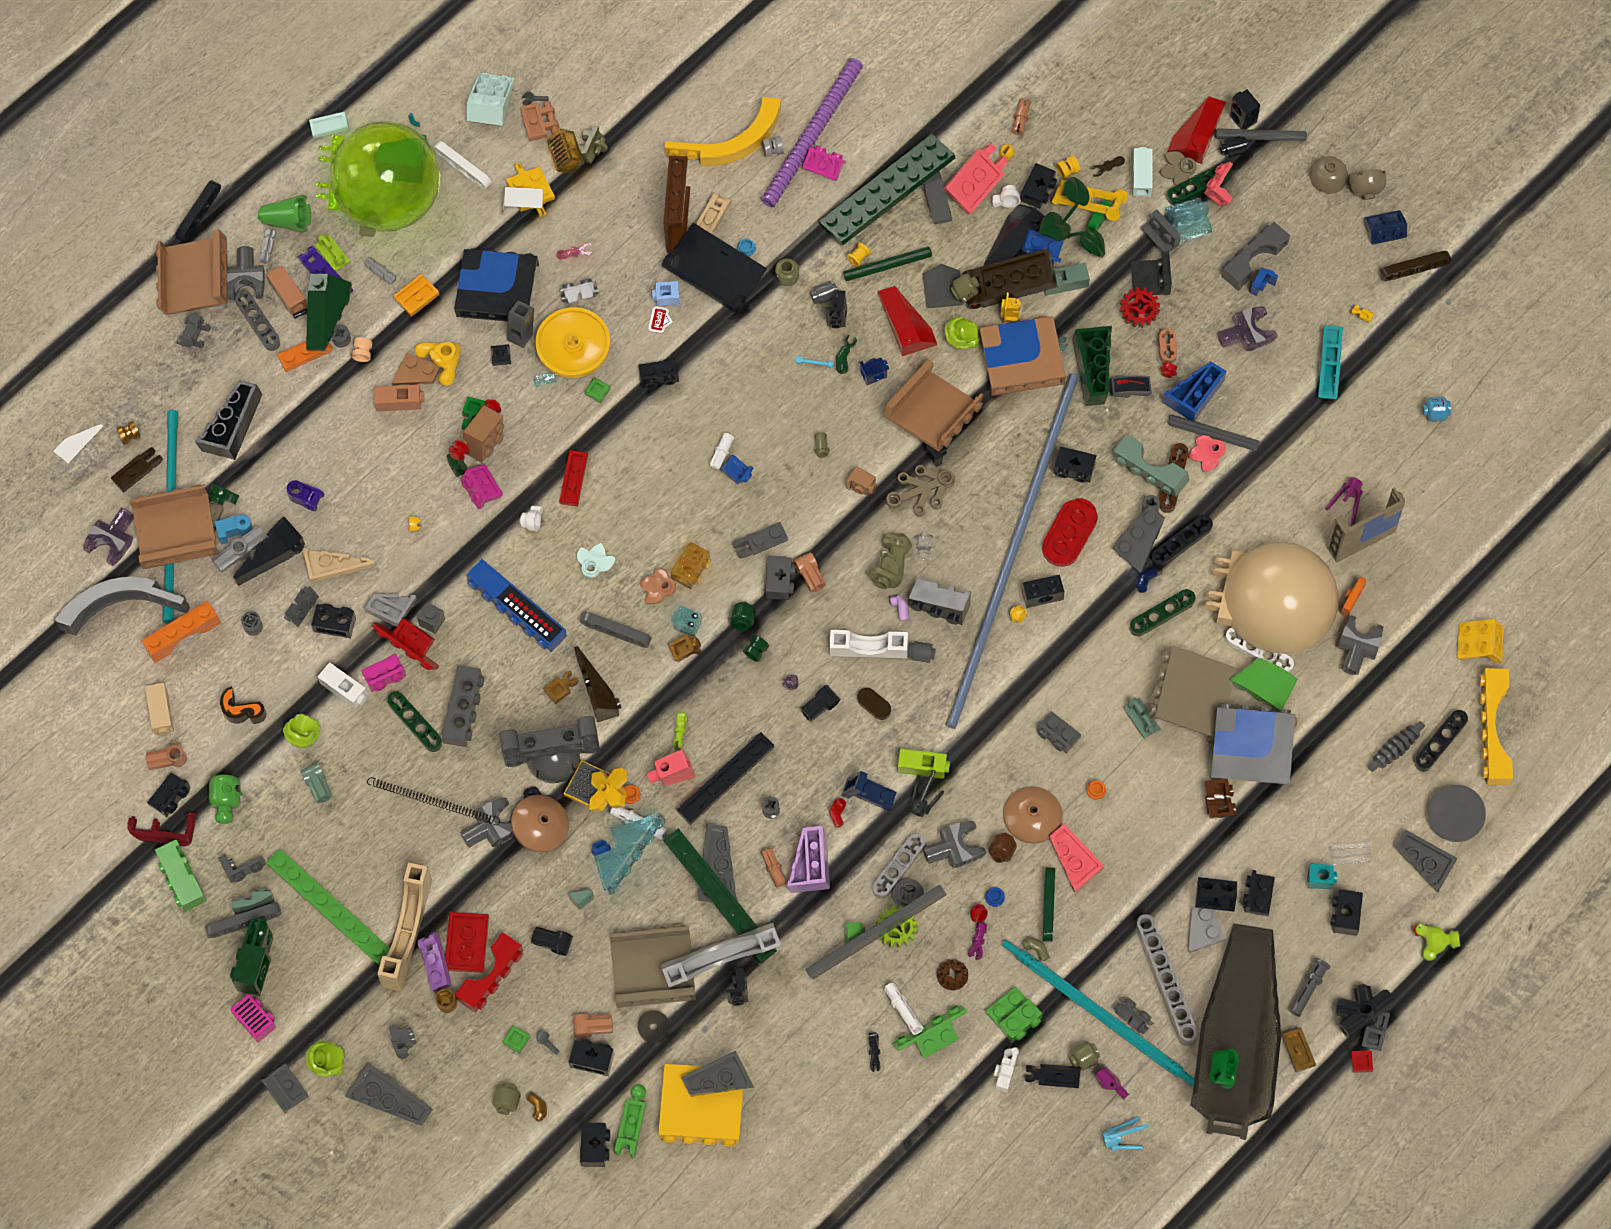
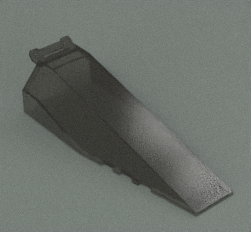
[1190,924,1281,1140]

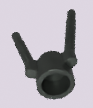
[908,770,944,817]

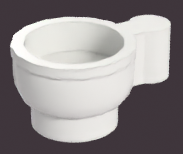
[992,185,1021,208]
[520,506,543,532]

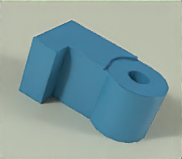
[214,515,252,545]

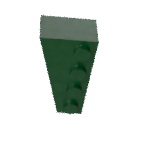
[1072,326,1112,406]

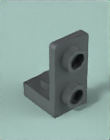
[218,854,266,883]

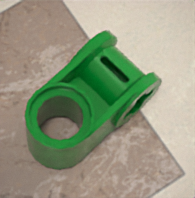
[1209,1049,1239,1089]

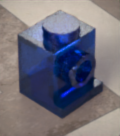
[859,357,889,385]

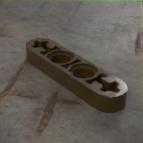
[1380,251,1452,281]

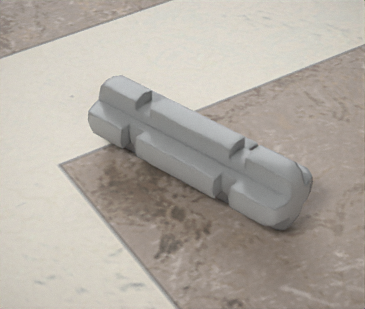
[259,228,276,264]
[364,257,396,285]

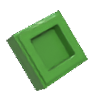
[585,378,611,403]
[503,1026,530,1054]

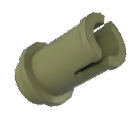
[815,432,830,458]

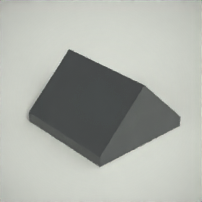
[923,264,964,308]

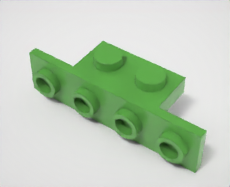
[892,1005,967,1059]

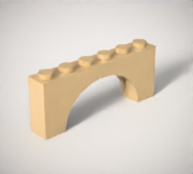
[377,862,432,992]

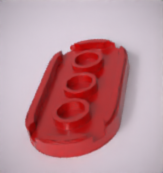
[1042,498,1098,567]

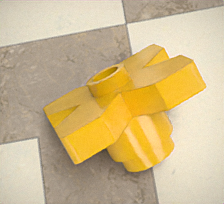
[589,768,627,812]

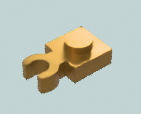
[543,671,579,704]

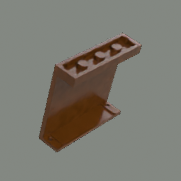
[663,156,691,253]

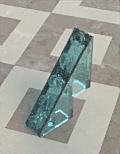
[594,813,666,895]

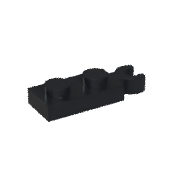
[1025,1064,1081,1088]

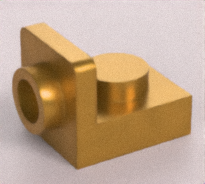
[668,634,702,662]

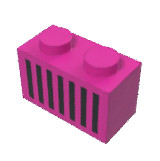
[230,994,276,1043]

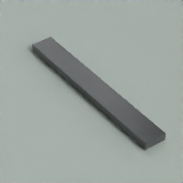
[806,885,947,980]

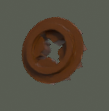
[937,959,969,991]

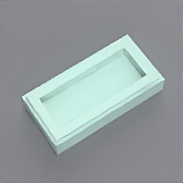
[309,112,349,138]

